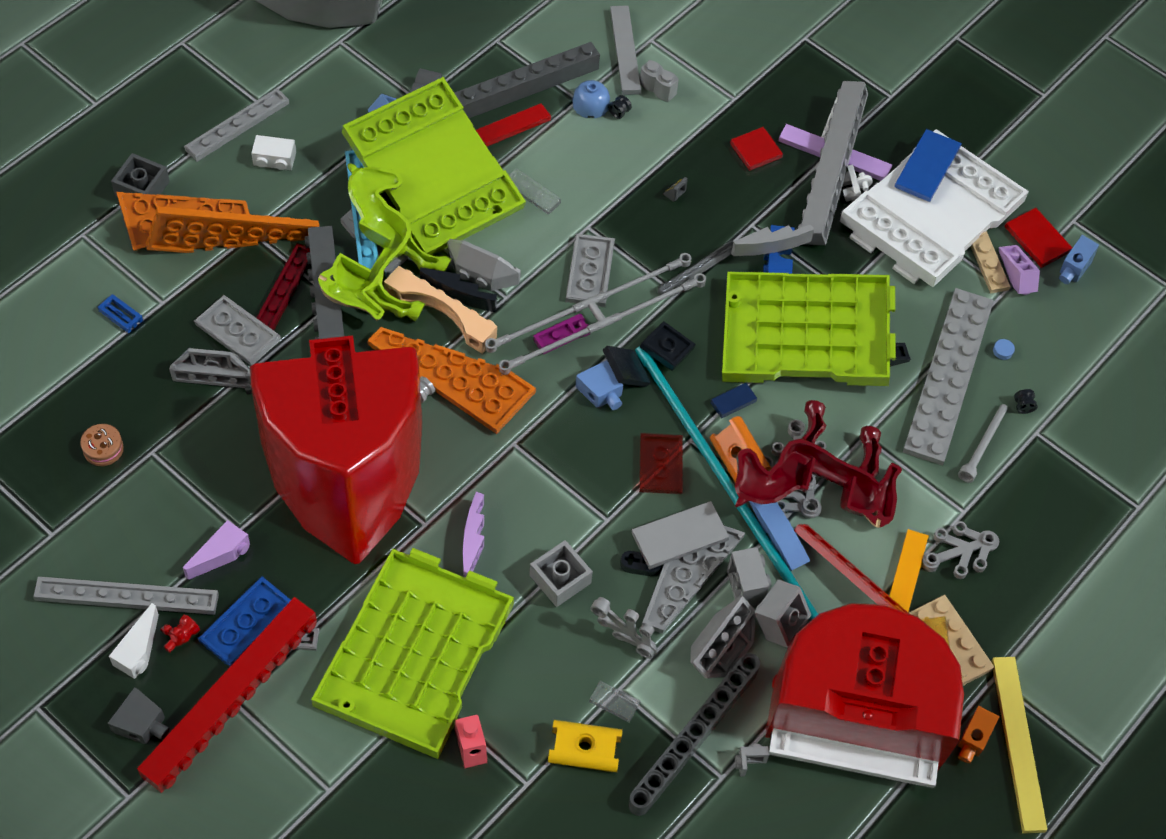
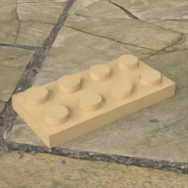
[909,595,994,686]

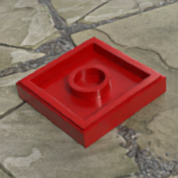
[730,127,783,171]

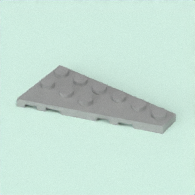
[642,526,745,634]

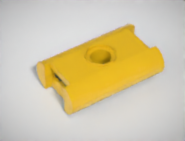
[548,720,623,773]

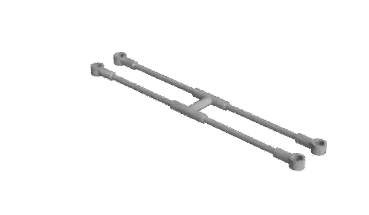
[485,253,706,375]

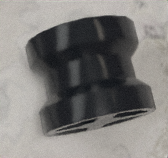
[608,95,632,119]
[1014,389,1038,414]

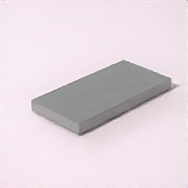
[565,234,615,307]
[194,295,281,366]
[632,501,729,569]

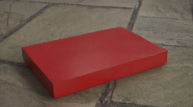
[1005,208,1072,268]

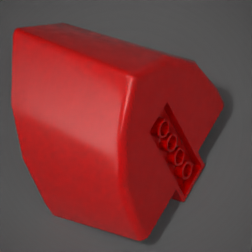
[250,335,422,564]

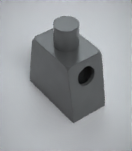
[108,687,170,744]

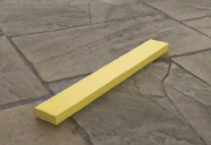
[991,657,1047,833]

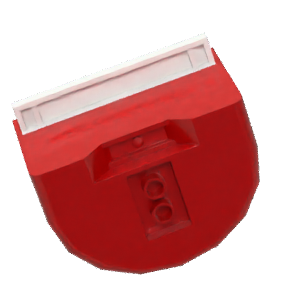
[765,603,964,788]

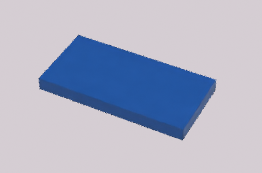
[895,129,962,202]
[198,577,291,667]

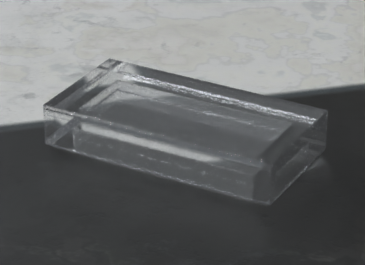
[589,681,640,723]

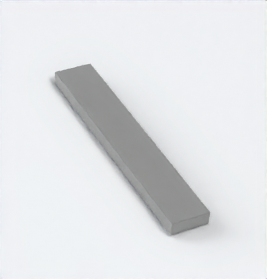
[610,6,641,95]
[184,88,289,162]

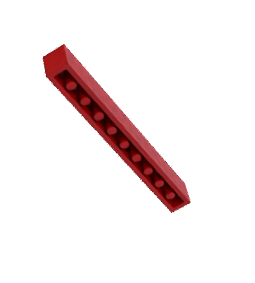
[137,597,317,793]

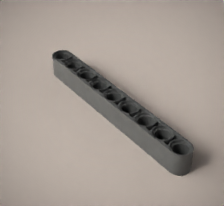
[628,653,760,816]

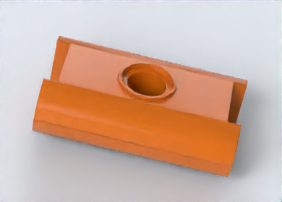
[710,416,772,483]

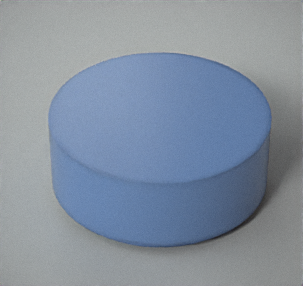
[993,339,1015,360]

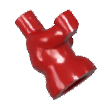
[160,615,200,653]

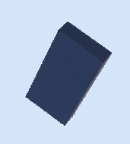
[711,383,757,419]

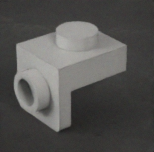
[735,744,769,777]

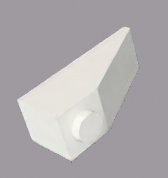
[109,603,159,679]

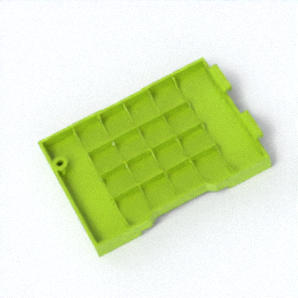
[342,77,526,256]
[722,272,896,386]
[311,548,514,759]

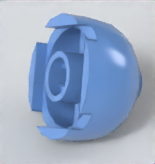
[572,80,610,118]

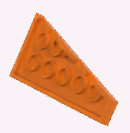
[116,192,250,251]

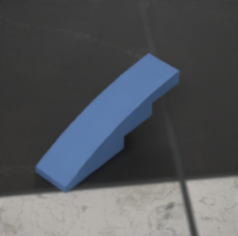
[749,501,810,571]

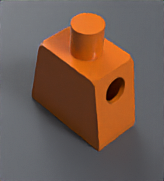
[958,706,1000,764]

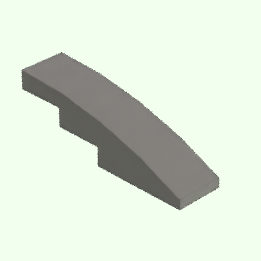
[731,224,814,256]

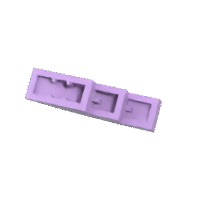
[463,492,484,578]

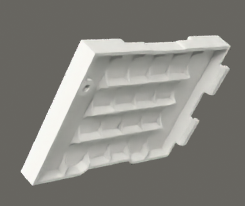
[840,129,1029,287]

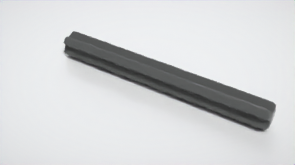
[657,241,734,295]

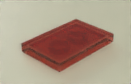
[639,433,683,494]

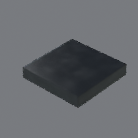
[640,321,696,371]
[603,346,651,387]

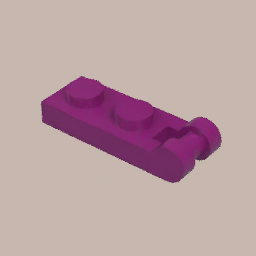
[533,314,590,355]

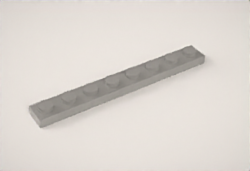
[33,577,219,615]

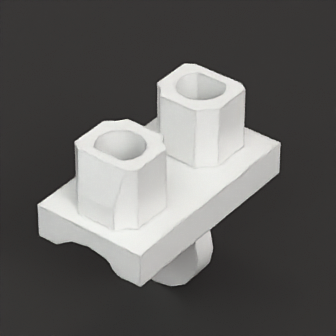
[842,164,873,202]

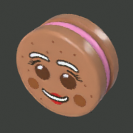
[81,424,124,466]

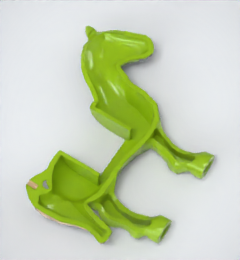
[318,163,452,322]

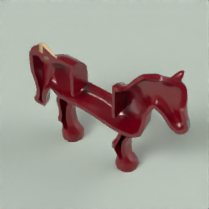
[735,400,902,528]

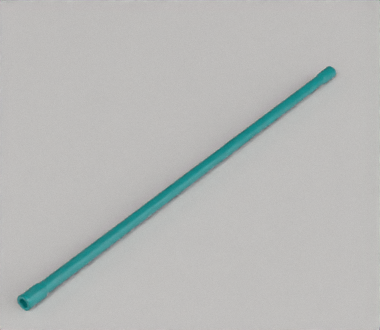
[635,346,818,621]

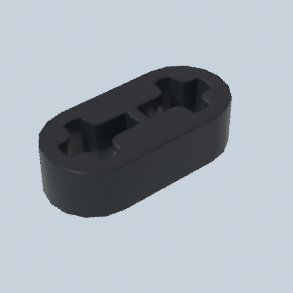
[620,551,662,576]

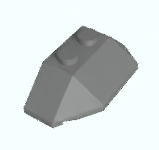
[448,239,521,291]
[169,348,251,388]
[691,596,756,678]

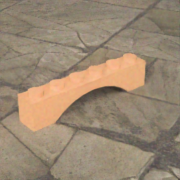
[384,266,497,354]

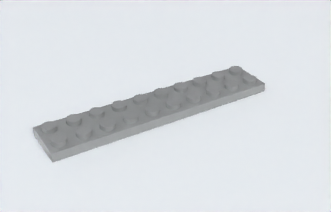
[903,288,994,466]

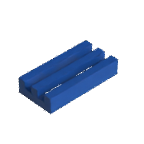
[98,294,143,334]

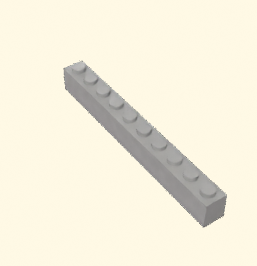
[798,81,868,245]

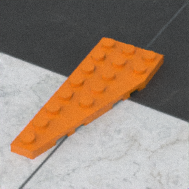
[146,206,319,253]
[368,327,536,434]

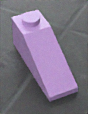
[998,245,1040,295]
[183,520,250,579]

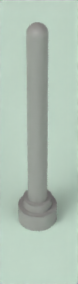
[958,404,1008,483]

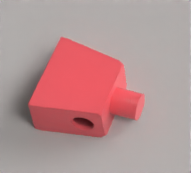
[454,715,487,769]

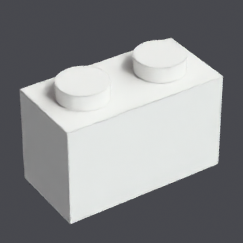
[251,135,296,170]

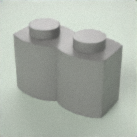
[640,60,679,102]

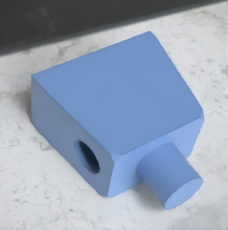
[1059,235,1099,284]
[575,360,623,410]

